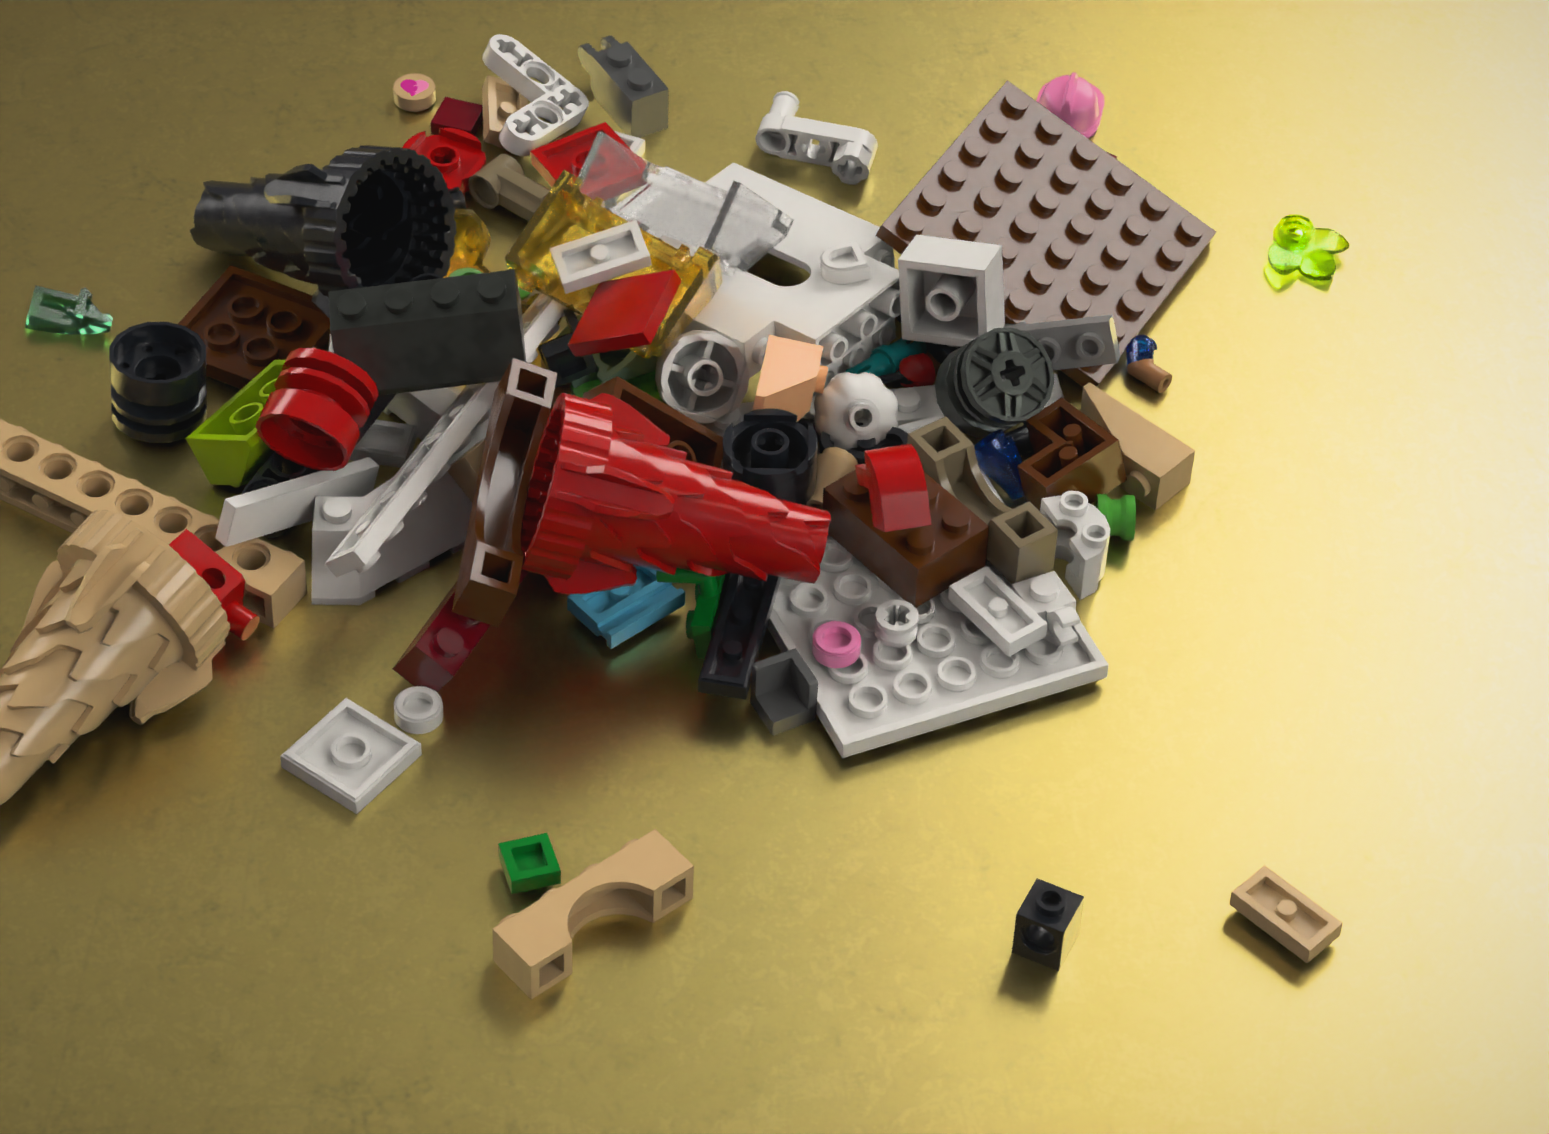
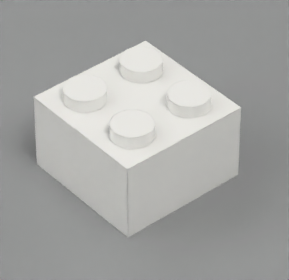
[898,235,1005,347]

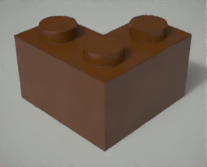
[1018,397,1127,511]

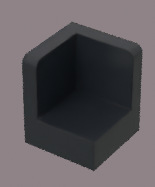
[538,307,598,388]

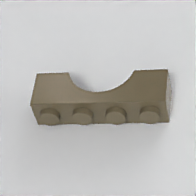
[907,417,1058,585]

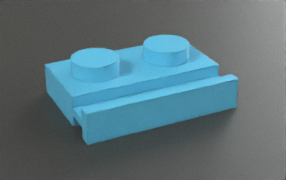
[567,565,685,649]

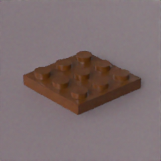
[178,265,331,389]

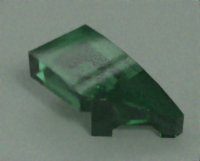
[25,285,113,335]

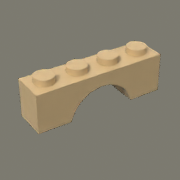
[492,829,694,999]

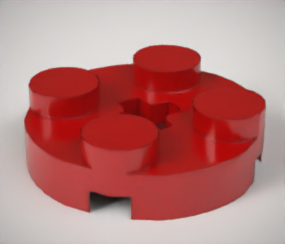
[402,128,486,196]

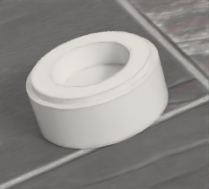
[394,686,443,734]

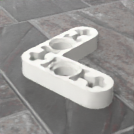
[482,34,589,156]

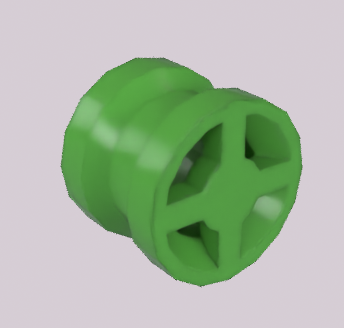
[1094,494,1136,541]

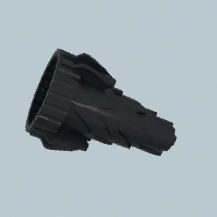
[190,145,456,319]

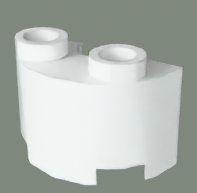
[1040,491,1110,600]

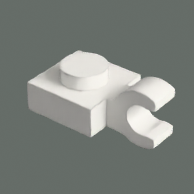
[1011,571,1080,646]

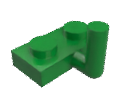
[656,568,730,659]

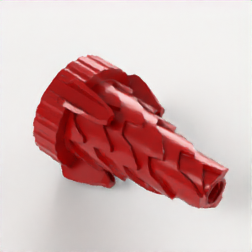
[521,393,831,594]

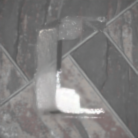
[570,131,794,277]

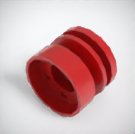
[255,348,379,471]

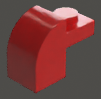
[855,444,932,532]

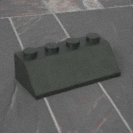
[328,269,526,396]

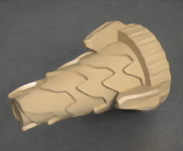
[0,510,230,805]

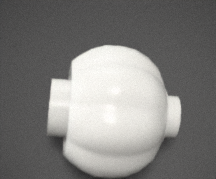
[813,372,898,450]

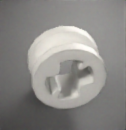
[874,599,919,647]

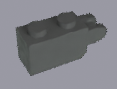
[577,35,669,138]

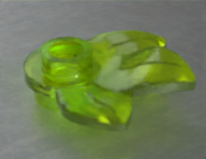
[1268,214,1350,281]

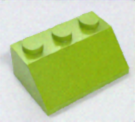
[186,360,286,487]

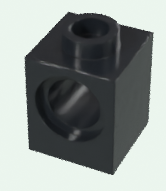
[1012,878,1084,971]

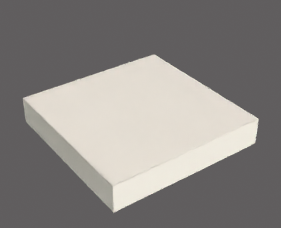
[280,698,422,814]

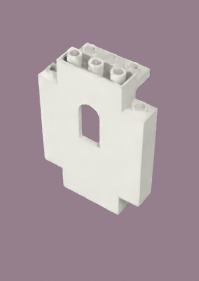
[577,162,901,396]

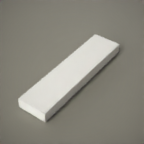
[215,457,379,547]

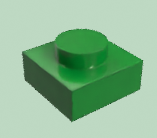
[498,833,561,894]

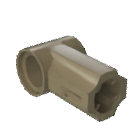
[468,154,558,227]

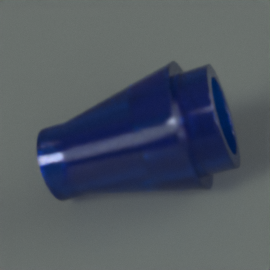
[974,429,1024,500]

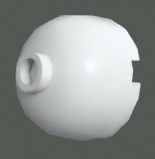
[655,330,750,423]

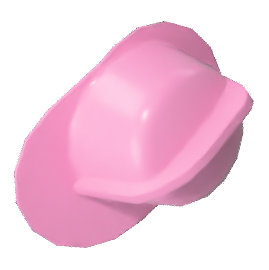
[1037,72,1104,139]

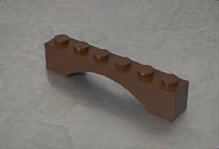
[451,358,557,627]

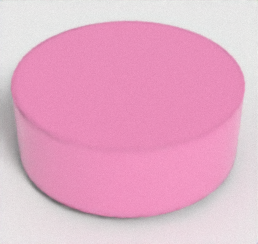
[812,621,861,668]

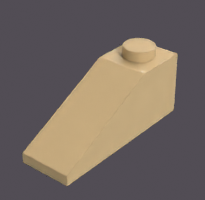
[1080,382,1195,511]

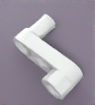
[755,91,878,185]

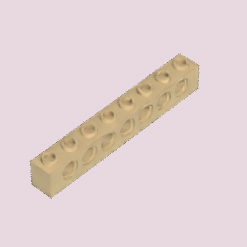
[0,419,307,628]

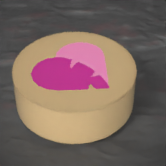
[393,73,436,112]

